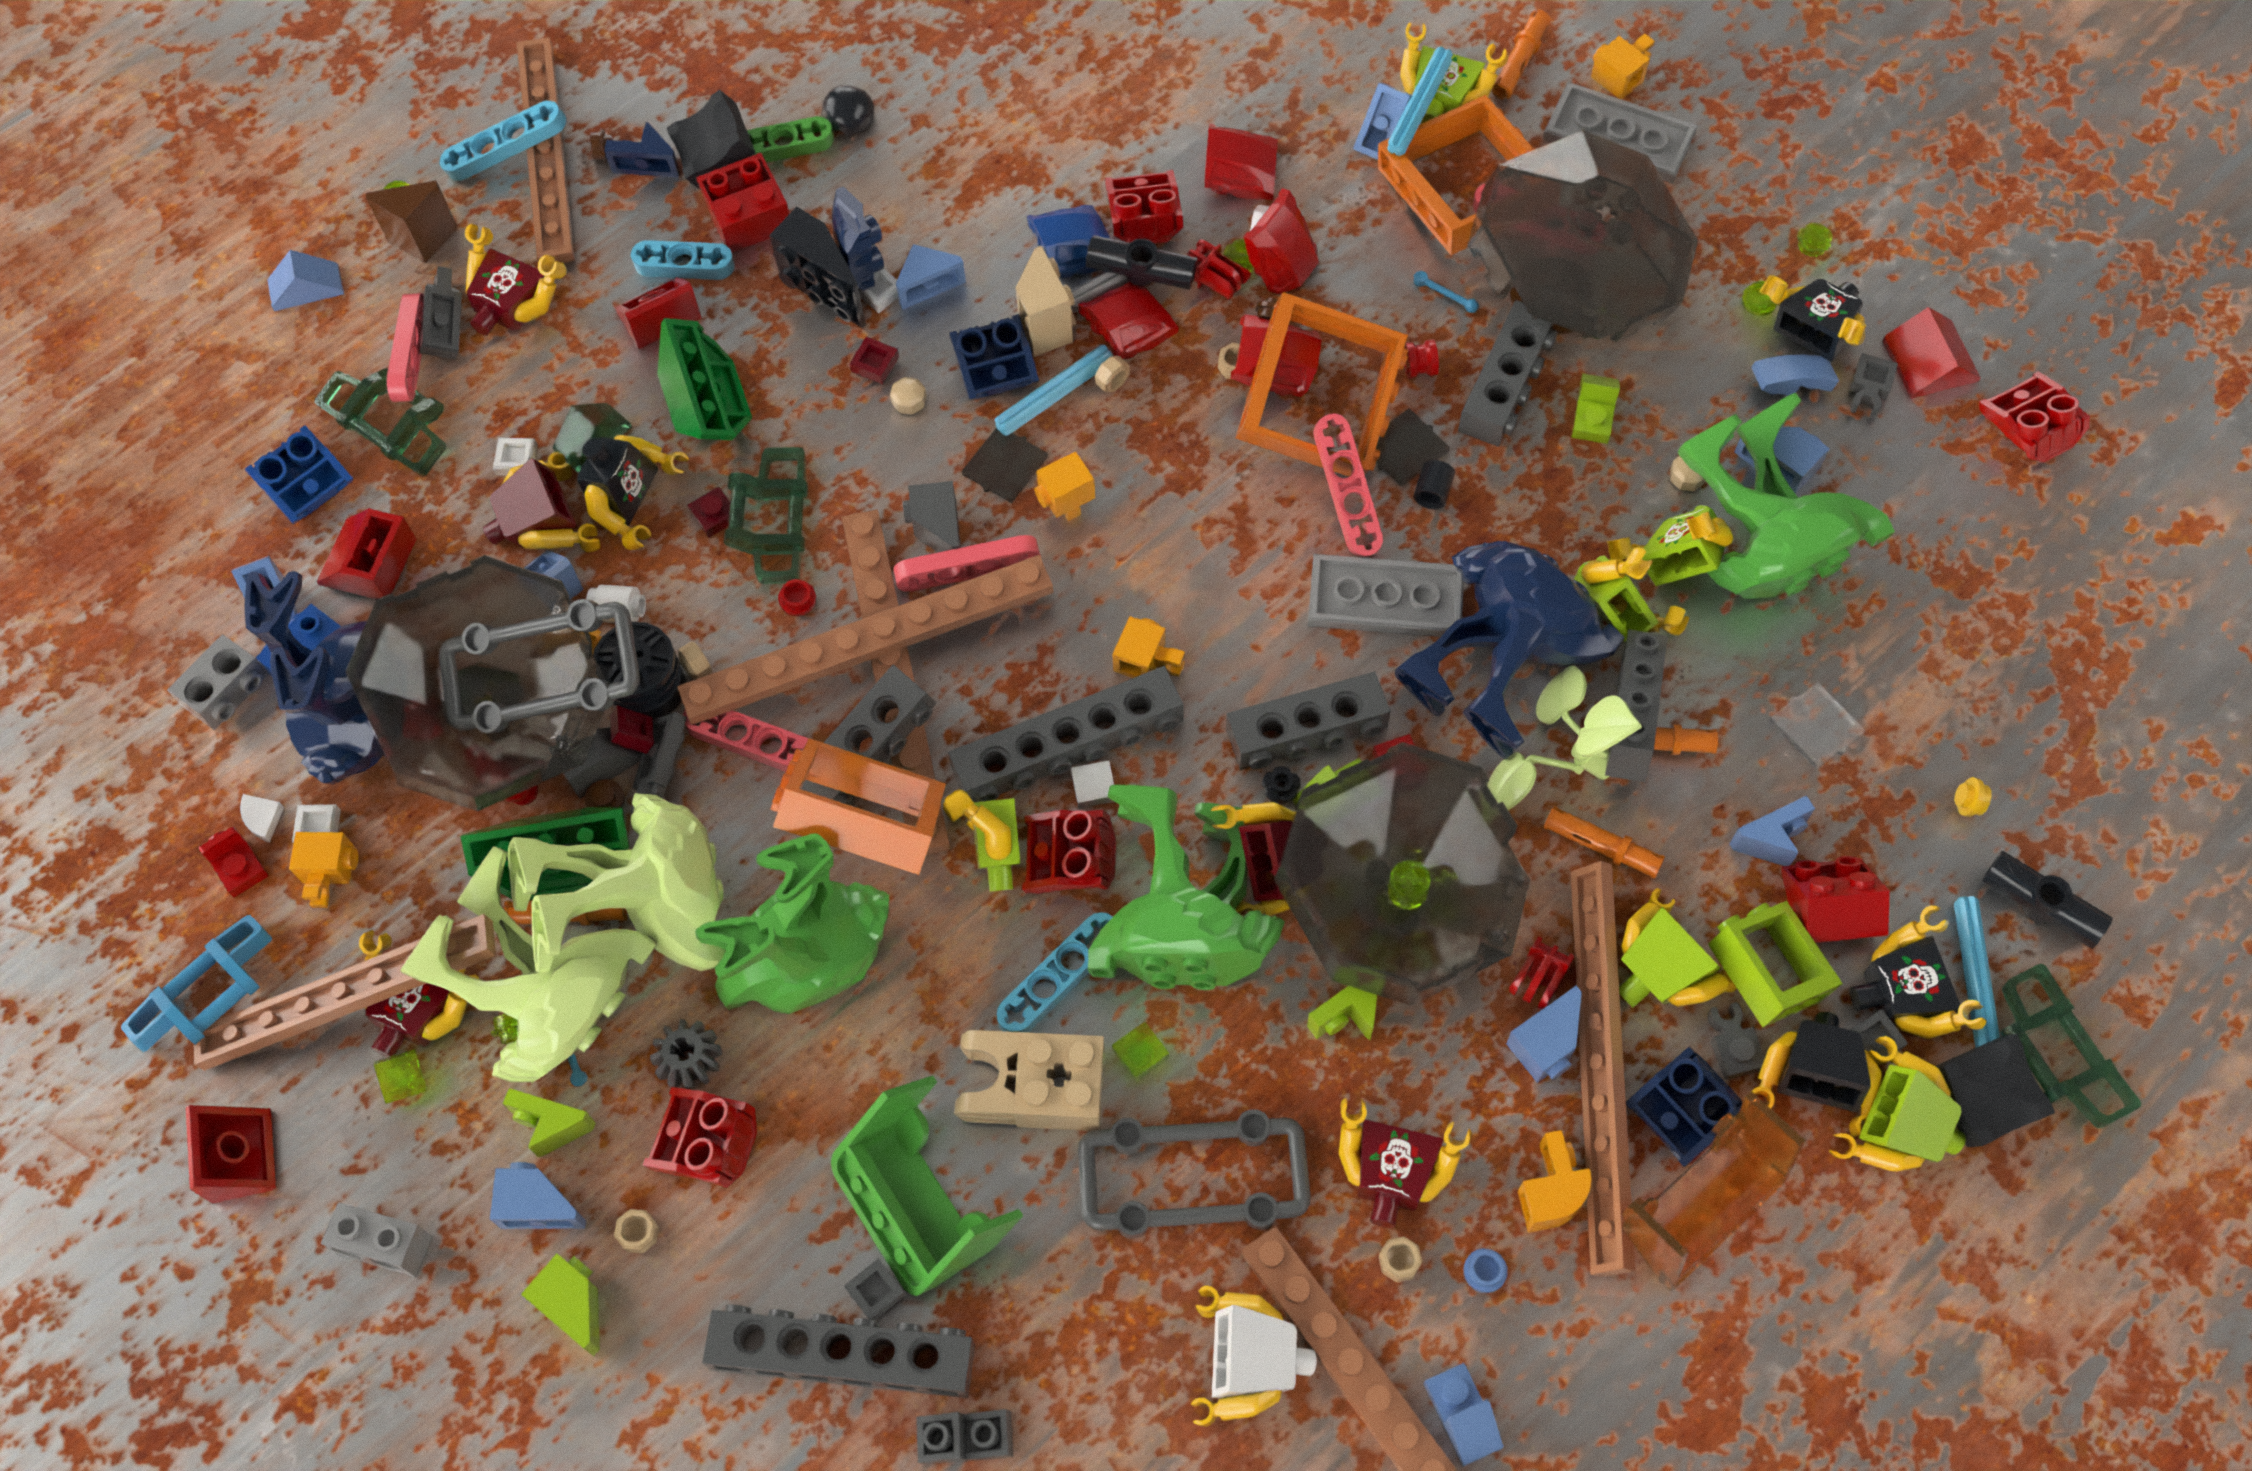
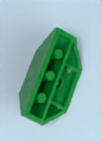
[657,318,752,441]
[460,807,630,900]

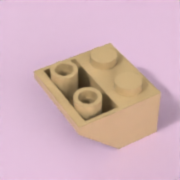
[1015,246,1076,357]

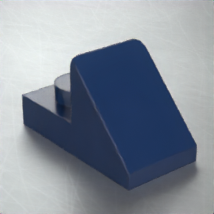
[604,122,680,178]

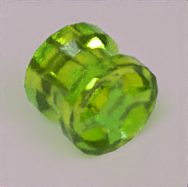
[1387,860,1431,910]

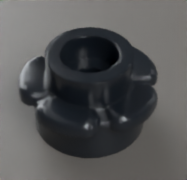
[1262,766,1301,804]

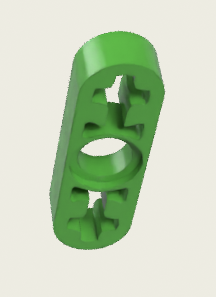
[747,116,834,163]

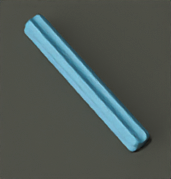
[1387,47,1453,156]
[995,345,1114,436]
[1954,896,2000,1048]

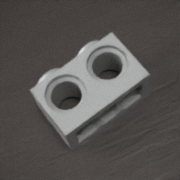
[167,634,269,730]
[321,1202,433,1277]

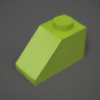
[521,1253,600,1356]

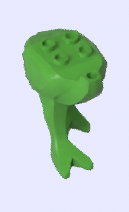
[1677,393,1895,599]
[1088,785,1285,990]
[695,833,889,1014]

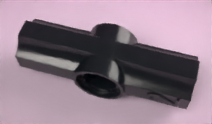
[1086,235,1197,290]
[1982,850,2113,949]

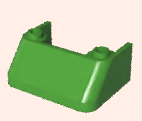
[831,1075,1024,1296]

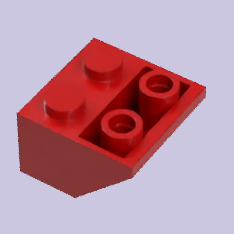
[696,153,790,253]
[316,508,417,602]
[1781,856,1890,943]

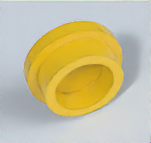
[1954,777,1992,817]

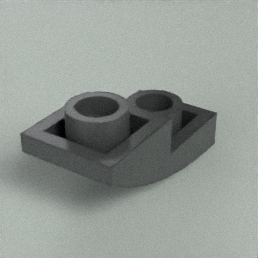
[916,1409,1014,1464]

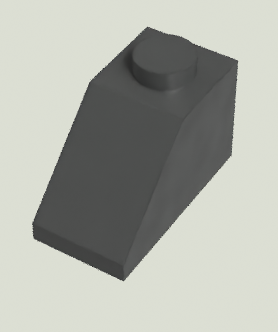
[903,481,961,552]
[549,727,642,799]

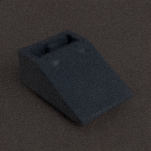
[769,206,866,328]

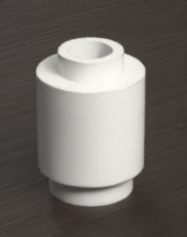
[586,585,646,623]

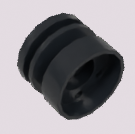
[592,622,687,720]

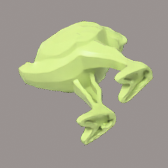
[507,793,725,972]
[400,846,657,1083]

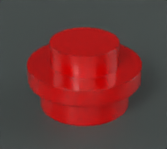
[778,579,816,616]

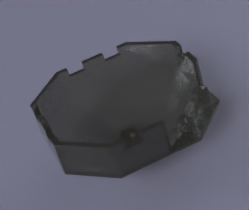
[1467,130,1698,342]
[345,555,606,811]
[1274,742,1530,1006]

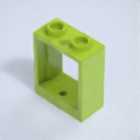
[1708,901,1843,1028]

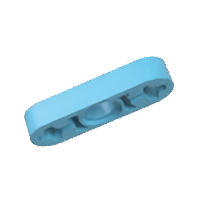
[631,240,735,280]

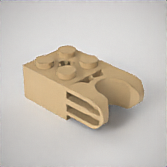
[954,1030,1105,1131]

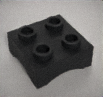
[667,90,756,189]
[1936,1034,2055,1147]

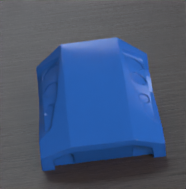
[1027,205,1111,278]
[245,425,353,525]

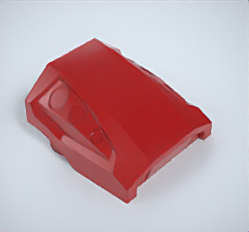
[1205,123,1278,200]
[1105,170,1184,244]
[1243,188,1319,295]
[1078,282,1179,359]
[1230,314,1322,398]
[1979,371,2090,463]
[1022,809,1116,894]
[642,1087,757,1188]

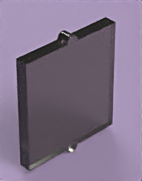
[1376,408,1450,487]
[962,428,1048,503]

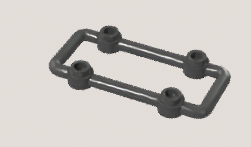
[439,599,640,733]
[1078,1109,1311,1239]

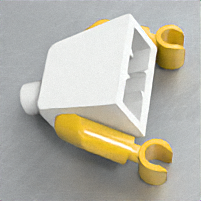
[1191,1286,1317,1427]

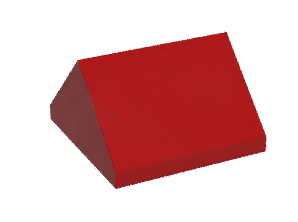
[614,277,702,349]
[1882,307,1981,399]
[186,1105,276,1204]

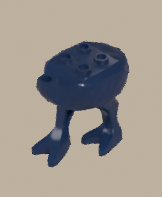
[1395,541,1625,759]
[244,571,406,785]

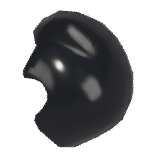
[821,85,874,137]

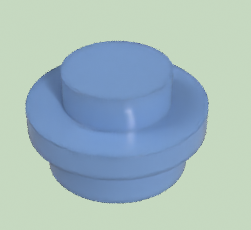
[1463,1249,1507,1293]

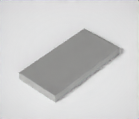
[1543,82,1698,184]
[1308,554,1464,637]

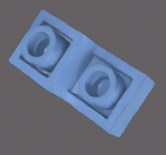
[1751,355,1839,396]

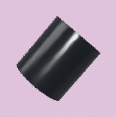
[1413,460,1455,510]

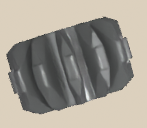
[650,1019,723,1090]

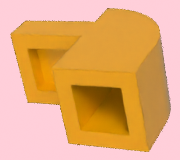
[1517,1130,1591,1233]

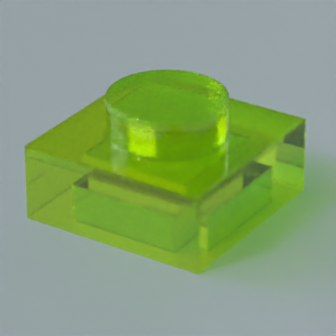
[1111,1021,1170,1082]
[373,1049,428,1104]

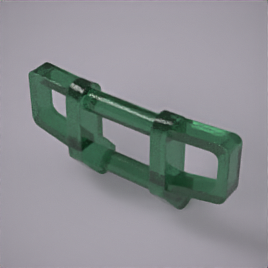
[314,368,446,476]
[724,447,808,584]
[2000,964,2141,1129]

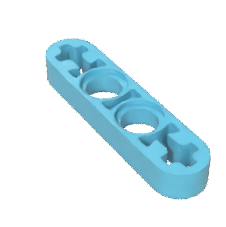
[440,100,567,181]
[996,912,1113,1032]

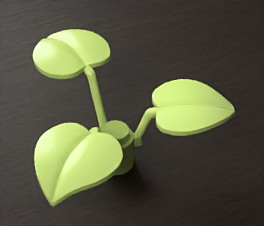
[1486,665,1642,822]

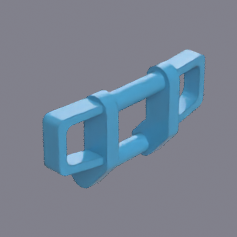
[121,915,272,1052]

